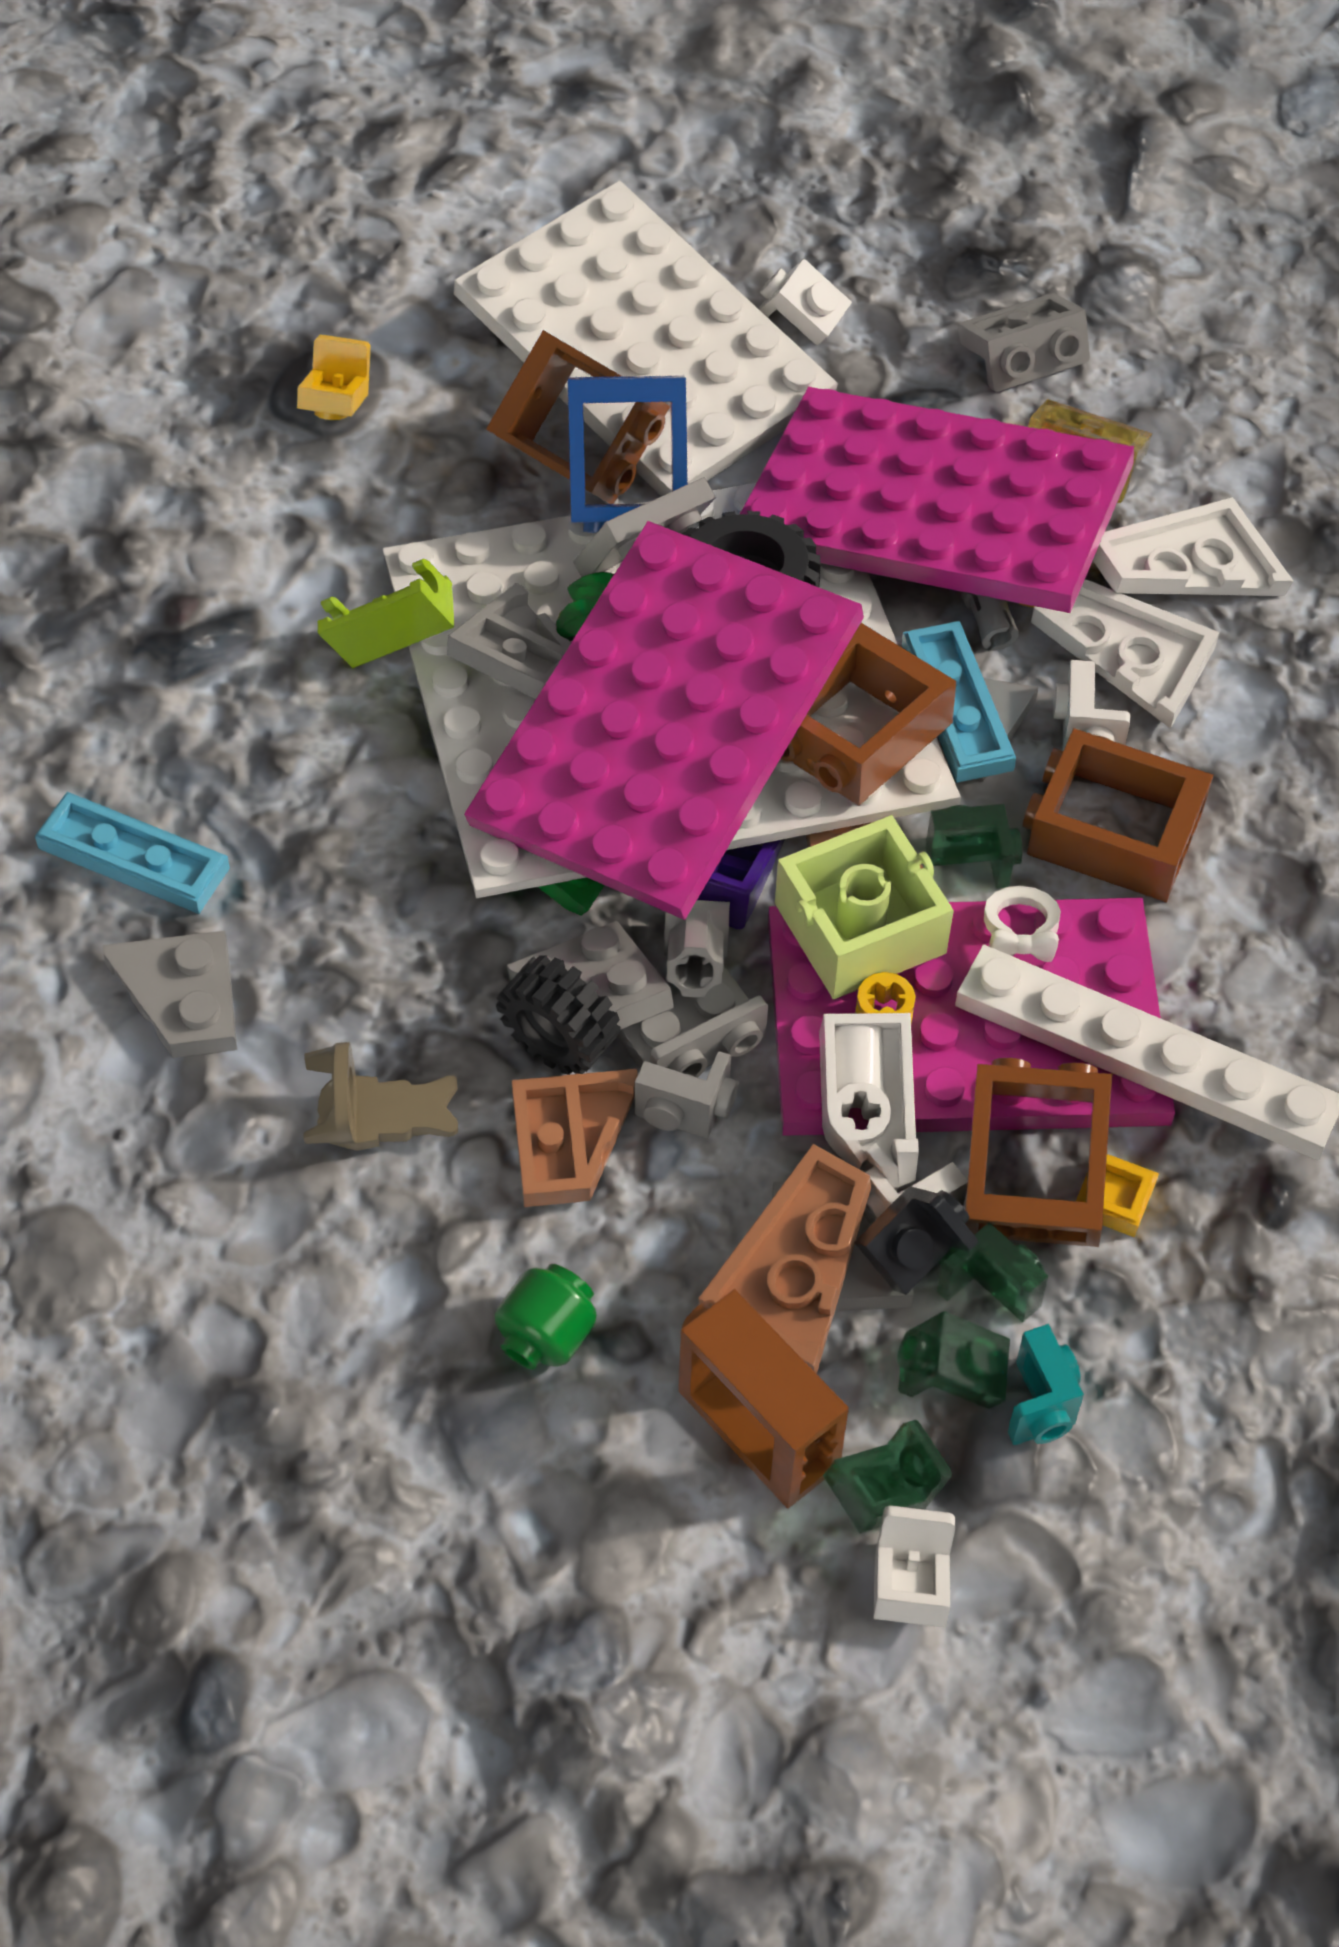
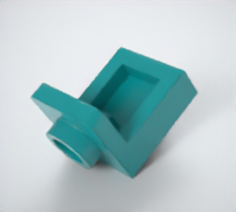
[1007,1323,1084,1445]

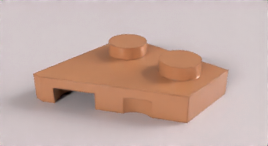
[512,1069,638,1207]

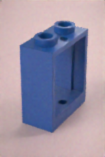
[568,375,688,533]

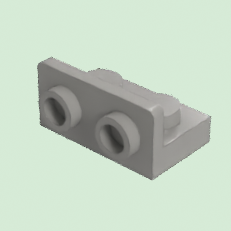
[958,293,1090,392]
[617,969,768,1078]

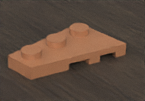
[698,1144,871,1374]

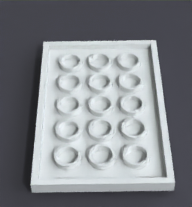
[454,180,838,496]

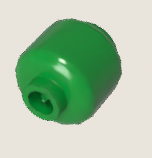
[495,1263,597,1370]

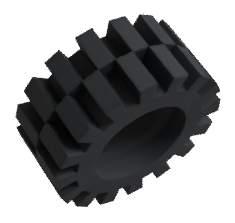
[496,955,621,1075]

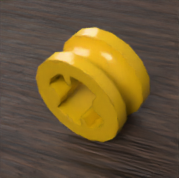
[855,972,916,1023]

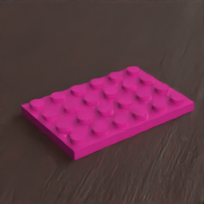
[739,387,1134,613]
[464,521,864,920]
[768,898,1175,1136]

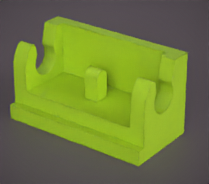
[317,559,455,668]

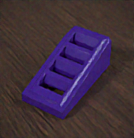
[697,839,785,930]

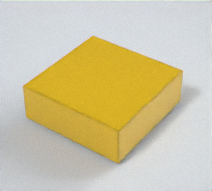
[1076,1154,1159,1238]

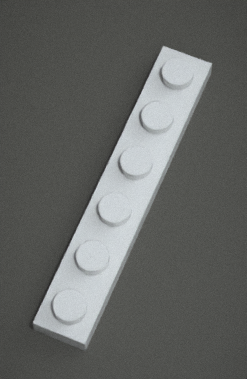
[955,944,1339,1161]

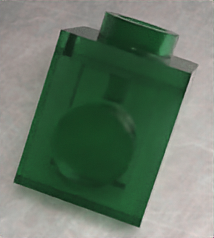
[925,804,1023,889]
[937,1223,1049,1323]
[897,1311,1010,1409]
[823,1420,952,1534]

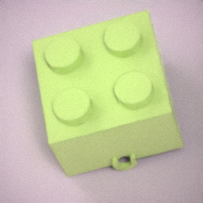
[775,815,954,1000]

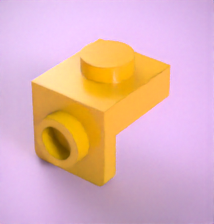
[297,335,371,420]

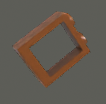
[486,330,670,504]
[781,623,956,806]
[1022,728,1214,903]
[965,1058,1112,1247]
[678,1289,849,1509]

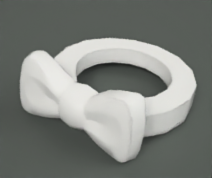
[984,886,1061,962]

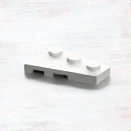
[1093,497,1293,596]
[1031,579,1219,729]

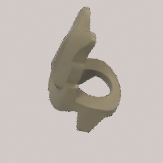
[303,1042,458,1151]

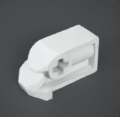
[819,1013,919,1192]

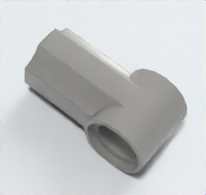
[664,900,730,998]

